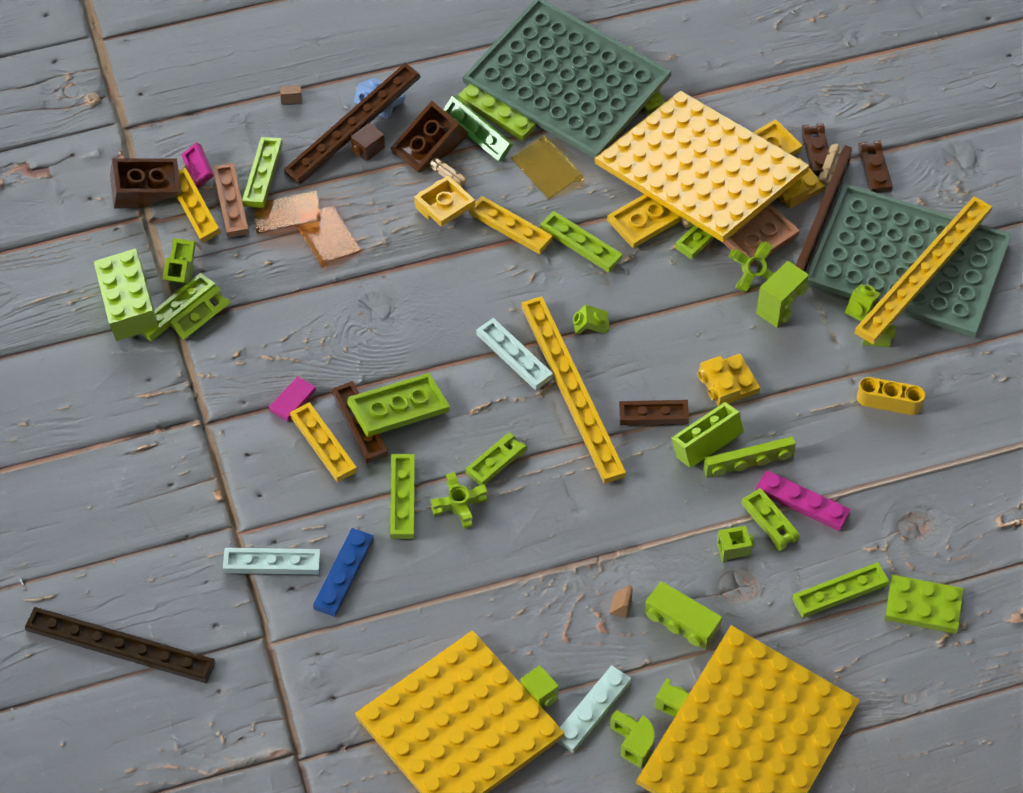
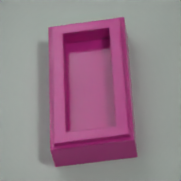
[181,142,214,188]
[269,376,316,422]

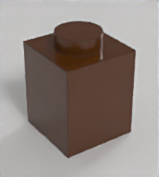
[351,123,385,162]

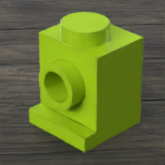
[717,526,755,562]
[654,678,689,717]

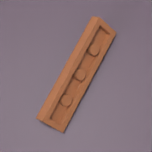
[213,163,249,238]

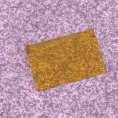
[511,135,584,199]

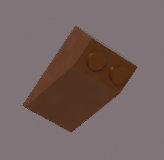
[390,101,469,173]
[110,158,182,208]

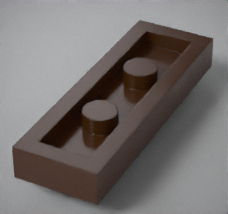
[619,400,689,425]

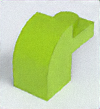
[162,238,196,284]
[610,710,654,768]

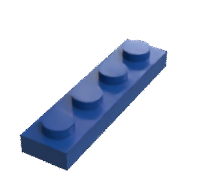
[313,528,374,617]

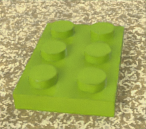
[885,575,963,634]

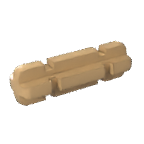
[819,144,843,184]
[430,157,467,187]

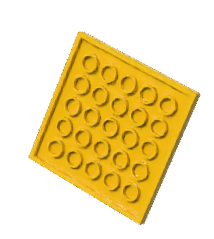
[355,630,564,793]

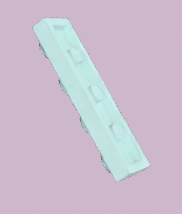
[476,318,553,390]
[223,548,320,575]
[557,665,631,753]

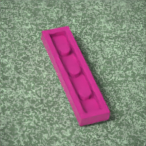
[756,470,851,532]

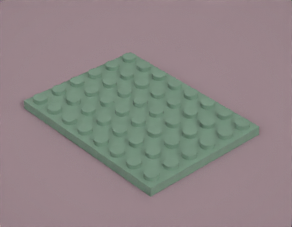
[462,0,671,159]
[807,184,1011,338]

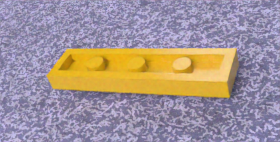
[177,168,222,243]
[469,196,553,255]
[290,402,357,483]

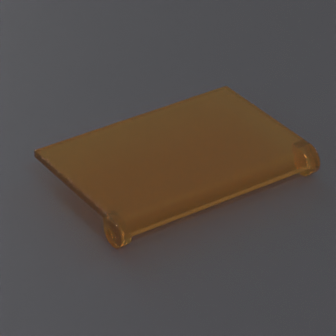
[254,190,321,234]
[293,205,361,267]

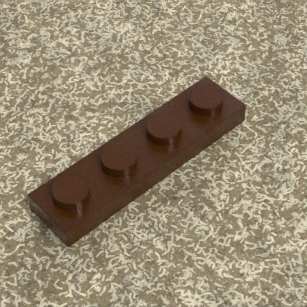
[332,381,388,464]

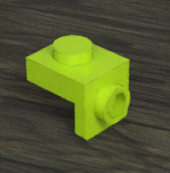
[845,284,880,321]
[573,304,610,334]

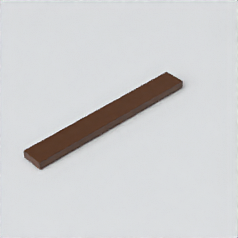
[283,62,421,185]
[796,145,852,272]

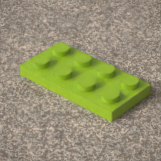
[347,373,450,437]

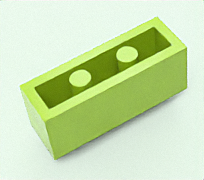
[671,402,744,468]
[644,581,722,650]

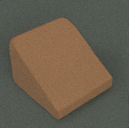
[280,85,302,105]
[609,585,633,618]

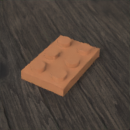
[723,204,800,268]

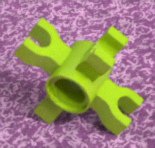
[728,241,774,292]
[431,472,487,529]

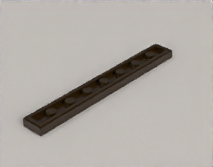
[25,607,215,684]

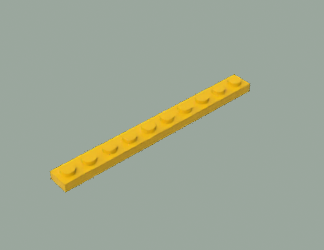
[854,196,992,345]
[521,296,626,484]

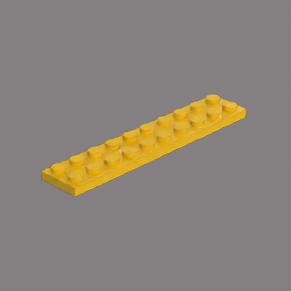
[607,119,803,249]

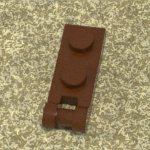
[801,123,833,176]
[858,140,893,193]

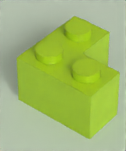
[756,261,809,328]

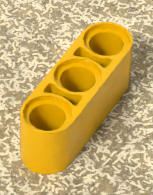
[857,377,925,415]

